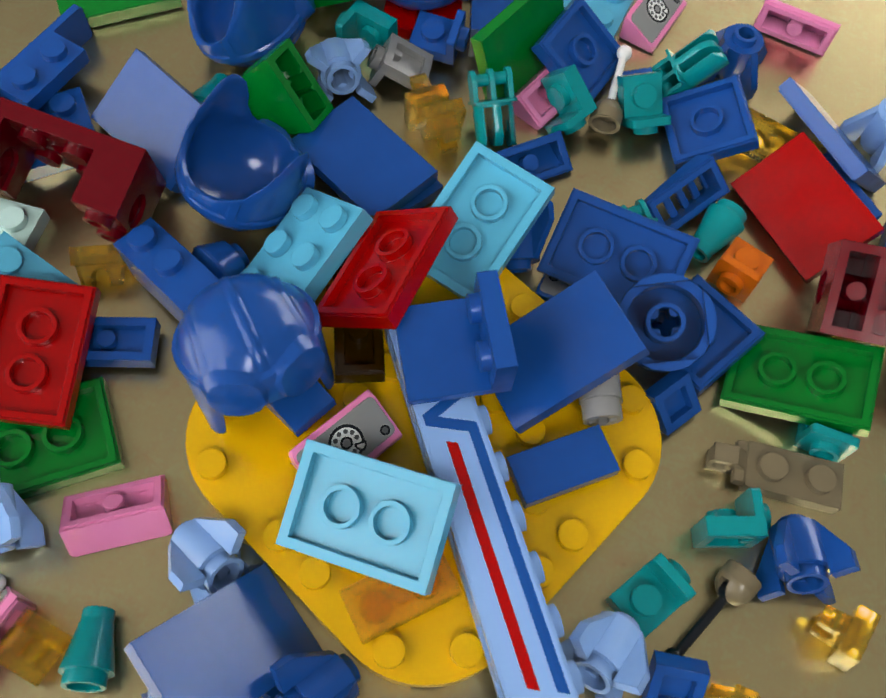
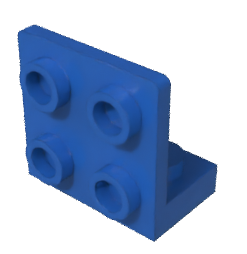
[396,270,518,405]

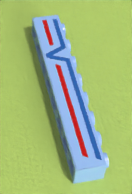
[384,329,585,698]

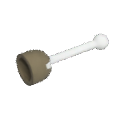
[588,45,632,134]

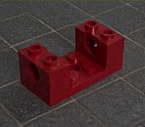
[0,97,167,243]
[807,239,886,347]

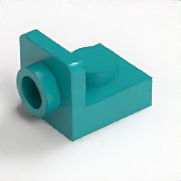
[335,0,398,50]
[541,64,598,135]
[617,71,671,135]
[793,423,860,463]
[690,488,771,548]
[605,553,696,638]

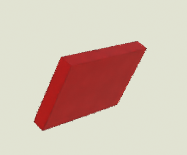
[730,131,885,284]
[317,206,458,329]
[0,274,101,430]

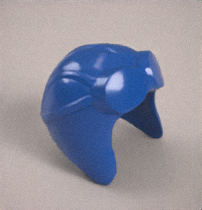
[187,0,316,68]
[174,74,315,232]
[172,273,335,434]

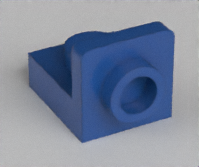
[409,9,471,65]

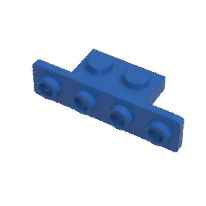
[0,4,93,110]

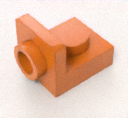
[706,236,774,303]

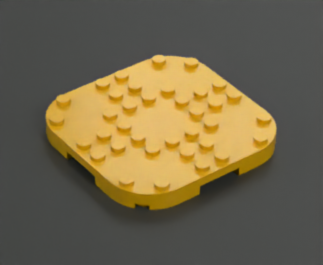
[185,267,662,688]

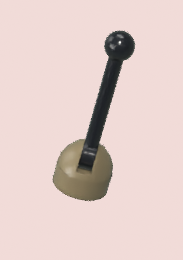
[665,559,762,656]

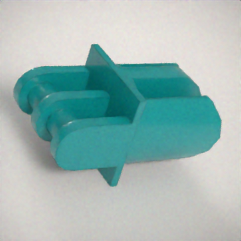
[652,29,730,97]
[468,66,517,147]

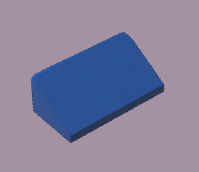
[496,130,573,180]

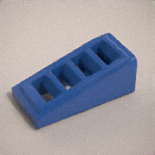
[644,154,730,230]

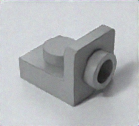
[367,33,434,94]

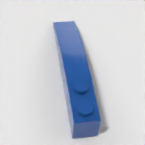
[113,217,336,437]

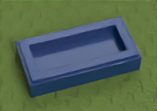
[505,424,620,509]

